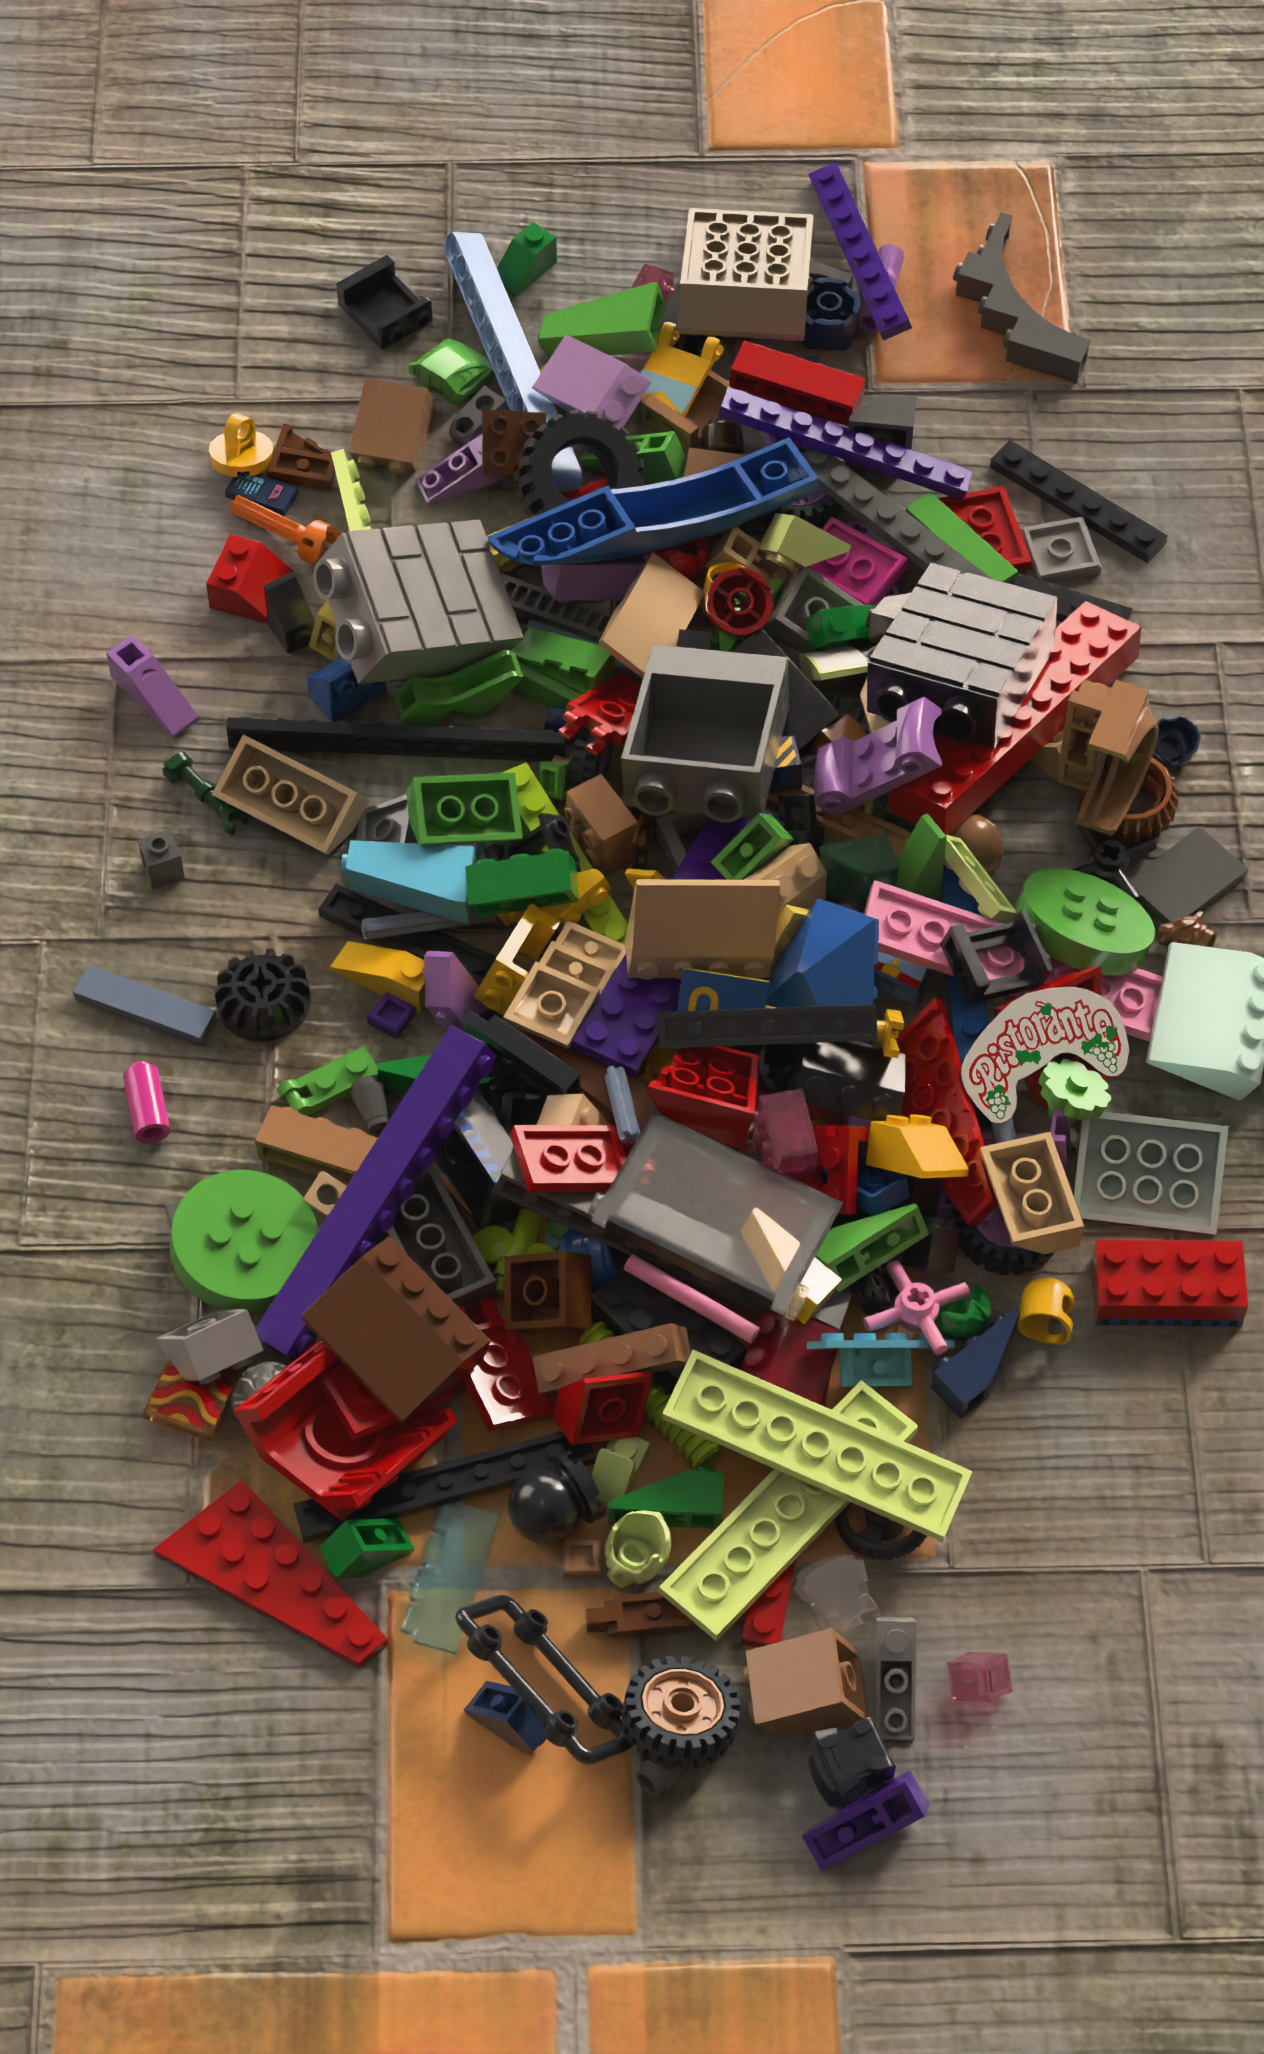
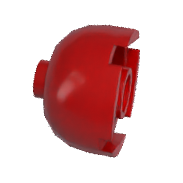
[705,568,773,636]

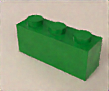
[465,849,579,917]

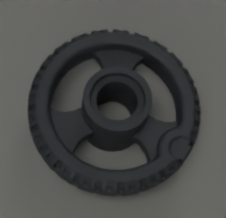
[835,1502,928,1560]

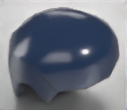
[1152,715,1201,768]

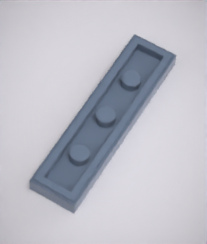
[73,965,216,1044]

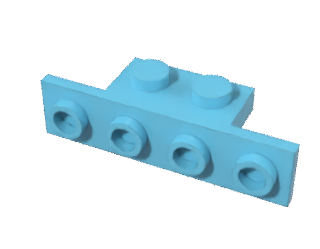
[807,1333,954,1387]

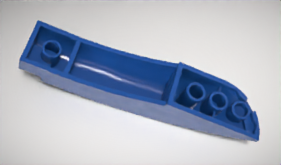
[487,437,819,565]

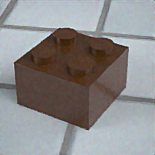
[504,1251,591,1333]

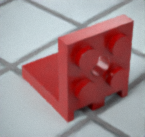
[792,1124,870,1215]

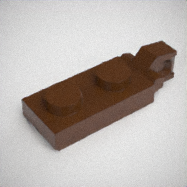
[585,1592,695,1638]

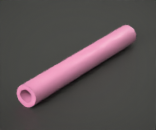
[624,1254,760,1344]

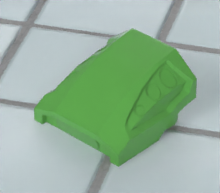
[408,338,495,404]

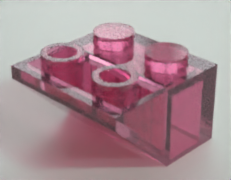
[751,1089,818,1181]

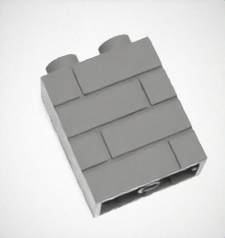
[313,520,524,684]

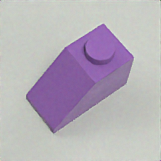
[424,951,484,1030]

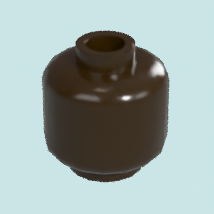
[701,417,744,454]

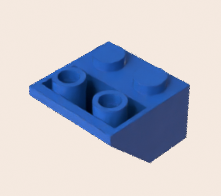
[307,657,387,722]

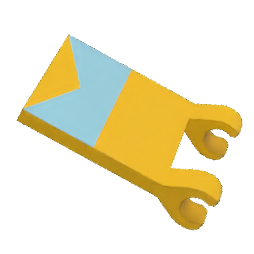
[639,322,724,417]

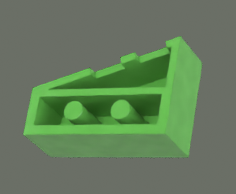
[511,627,615,695]

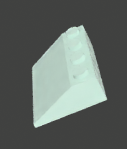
[1146,942,1264,1101]
[1073,1112,1229,1234]

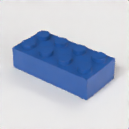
[821,1156,910,1216]

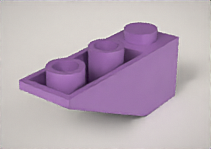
[415,434,507,505]
[106,635,199,738]

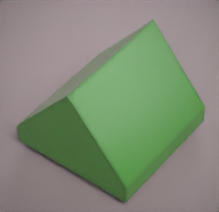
[539,761,570,800]

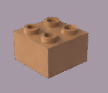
[564,774,638,877]

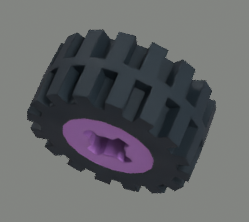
[567,727,613,787]

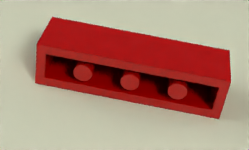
[729,341,866,427]

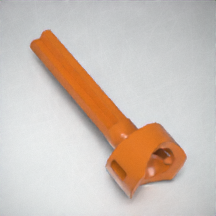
[229,495,341,566]

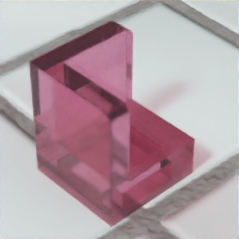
[947,1652,1013,1702]

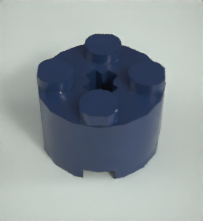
[802,277,861,350]

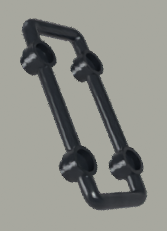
[455,1595,633,1765]

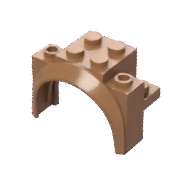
[1056,679,1159,836]

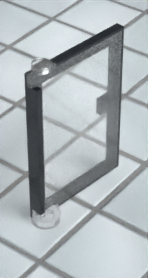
[588,1111,843,1321]

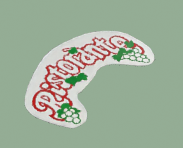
[961,987,1129,1123]

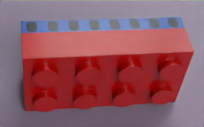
[1091,1239,1248,1327]

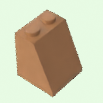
[349,378,436,474]
[743,1628,869,1736]

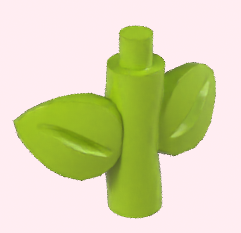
[472,1209,557,1296]

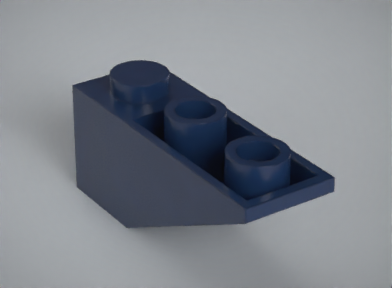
[931,1308,1020,1419]

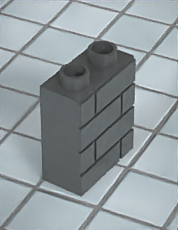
[621,644,789,823]

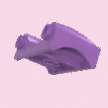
[814,697,942,817]

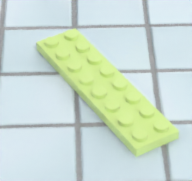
[661,1350,972,1542]
[659,1380,918,1641]

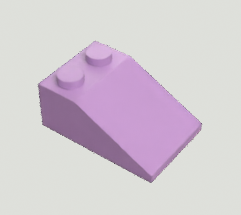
[531,334,652,430]

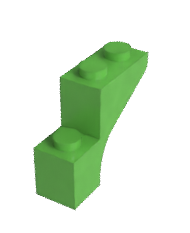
[393,650,523,726]

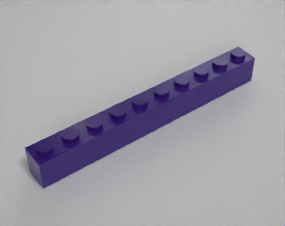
[255,1025,497,1361]

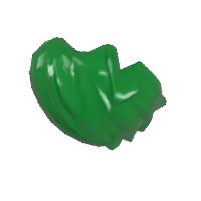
[934,1285,992,1339]

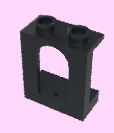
[484,813,582,872]
[940,910,1053,1004]

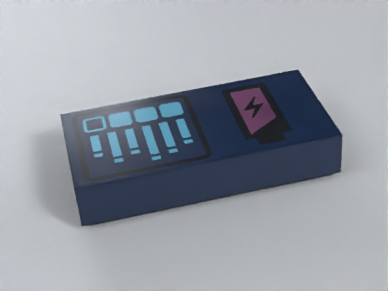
[225,471,298,517]

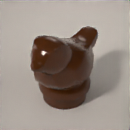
[1156,910,1217,947]

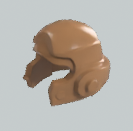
[949,814,1004,876]

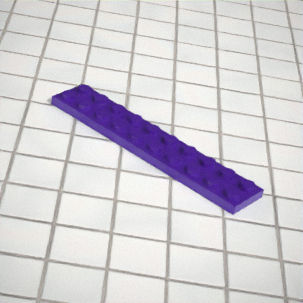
[571,810,784,1078]

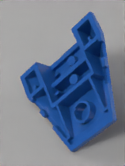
[764,898,879,1046]

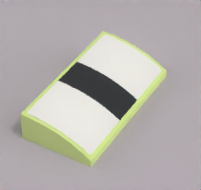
[799,642,878,681]

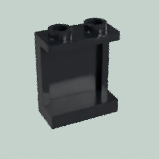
[336,255,433,350]

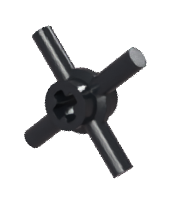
[1072,825,1157,902]

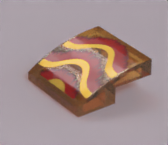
[143,1360,243,1441]

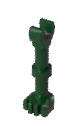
[162,751,248,835]

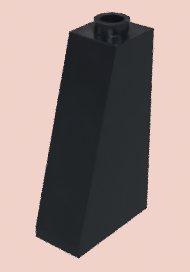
[735,628,841,760]

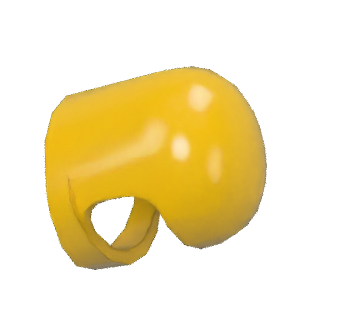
[1017,1277,1074,1345]

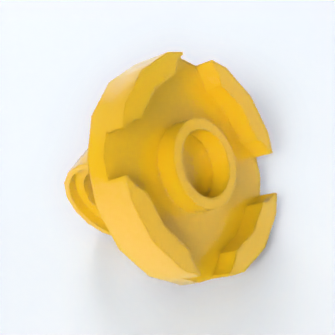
[209,413,273,477]

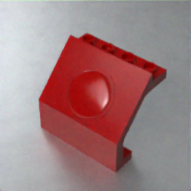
[233,1340,457,1521]

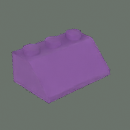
[541,554,648,603]

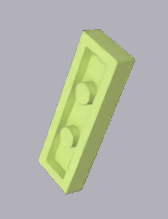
[944,835,1017,923]

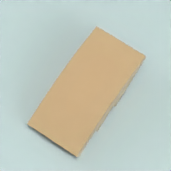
[598,552,703,678]
[503,921,626,1049]

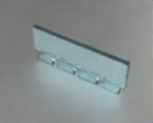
[400,1502,499,1655]

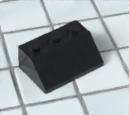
[784,1041,905,1121]

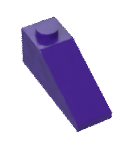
[802,1770,929,1871]

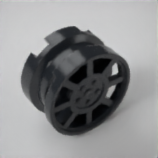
[849,1262,900,1316]

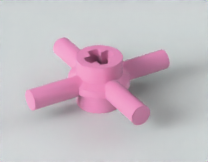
[863,1260,970,1355]

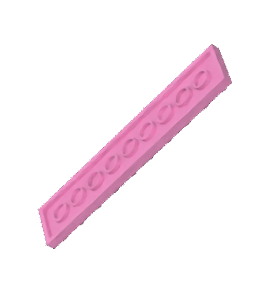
[864,880,1162,1042]

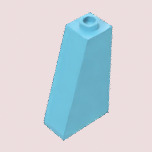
[341,840,477,923]

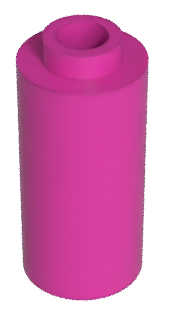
[123,1061,171,1143]

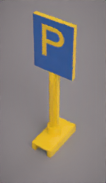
[677,968,904,1058]

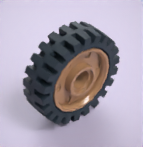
[622,1656,740,1770]

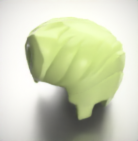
[604,1510,672,1588]

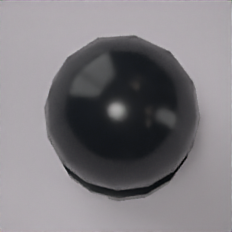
[508,1450,606,1544]

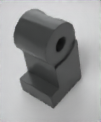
[449,386,508,445]

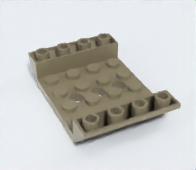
[677,208,814,341]

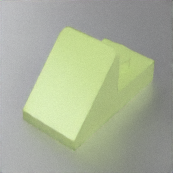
[591,1437,650,1507]

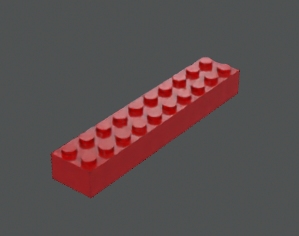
[888,601,1141,835]

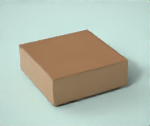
[562,1538,601,1579]

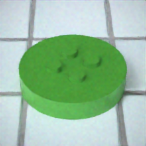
[1014,868,1155,975]
[169,1170,318,1313]

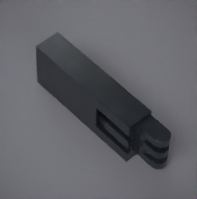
[463,1012,581,1097]

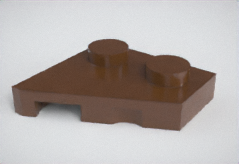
[267,423,336,490]

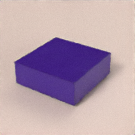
[367,992,416,1039]

